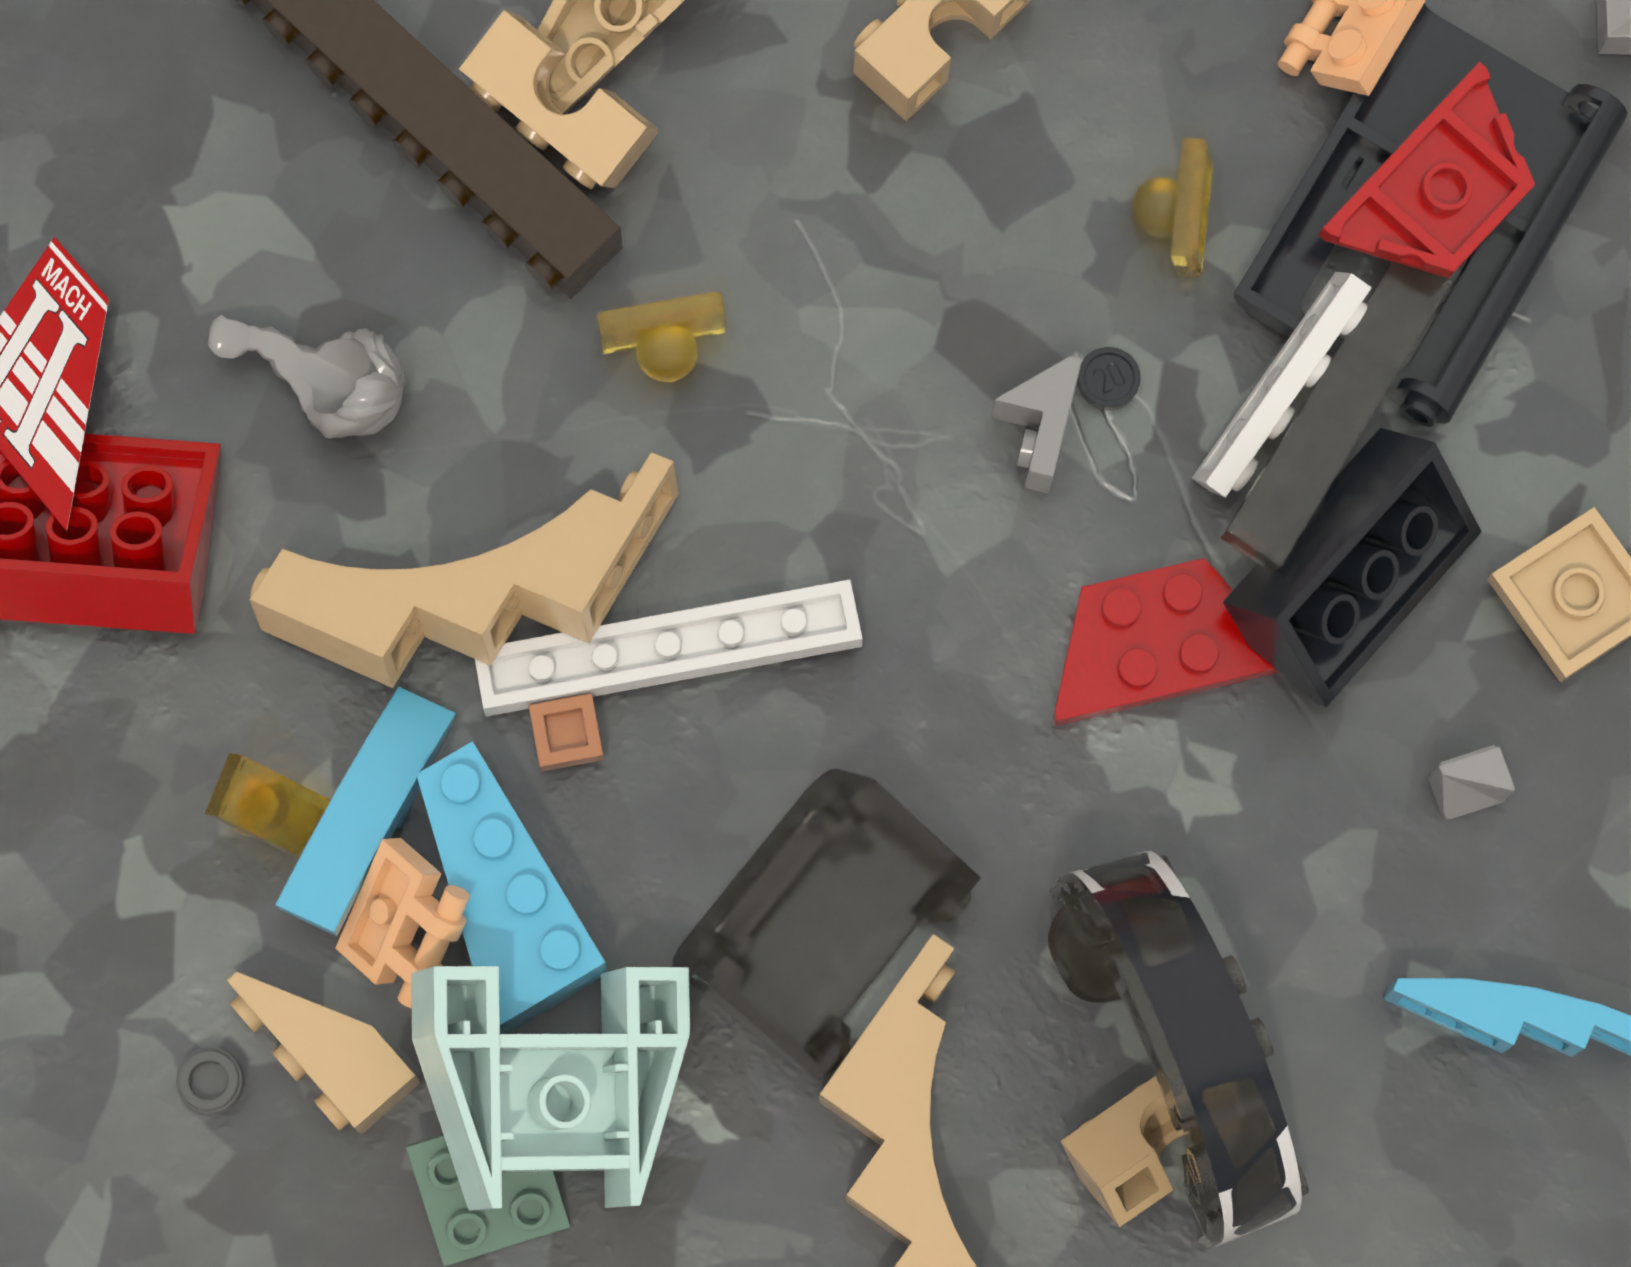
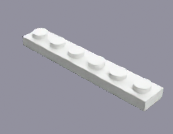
[475,580,863,717]

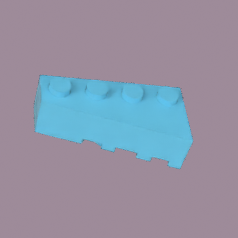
[416,741,608,1034]

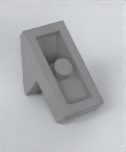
[991,356,1082,494]

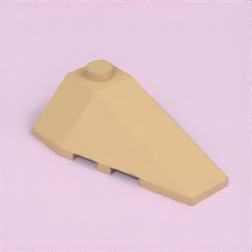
[538,0,685,115]

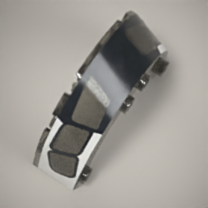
[1049,851,1309,1253]

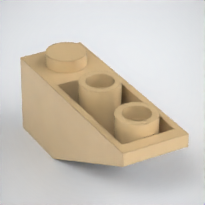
[227,972,421,1135]

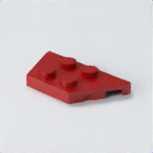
[1318,62,1535,278]
[1053,558,1280,726]

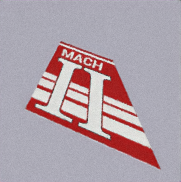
[0,237,109,531]

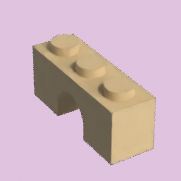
[853,0,1031,121]
[459,10,660,190]
[1060,1062,1273,1228]

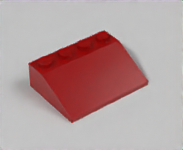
[0,433,221,634]

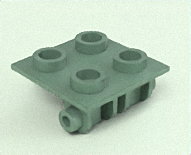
[406,1134,570,1267]

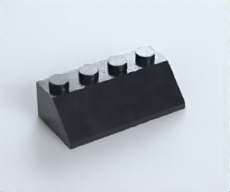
[1223,428,1482,707]

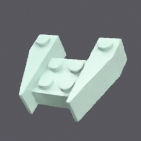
[411,966,690,1211]

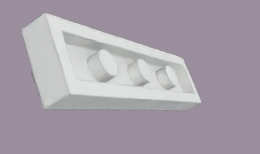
[1192,272,1371,498]

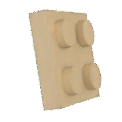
[1487,507,1631,683]

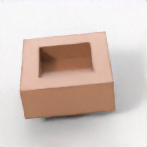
[529,693,604,772]

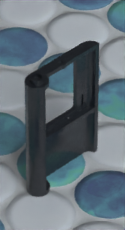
[1234,3,1628,427]

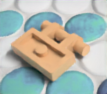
[1278,0,1426,96]
[335,838,470,1008]

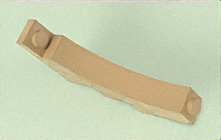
[249,452,679,688]
[819,934,977,1267]

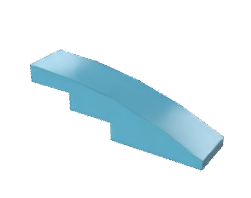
[275,687,457,936]
[1383,978,1631,1057]

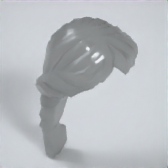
[208,315,406,439]

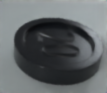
[1077,347,1141,410]

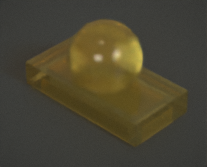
[1131,138,1213,278]
[597,292,726,383]
[205,753,331,859]

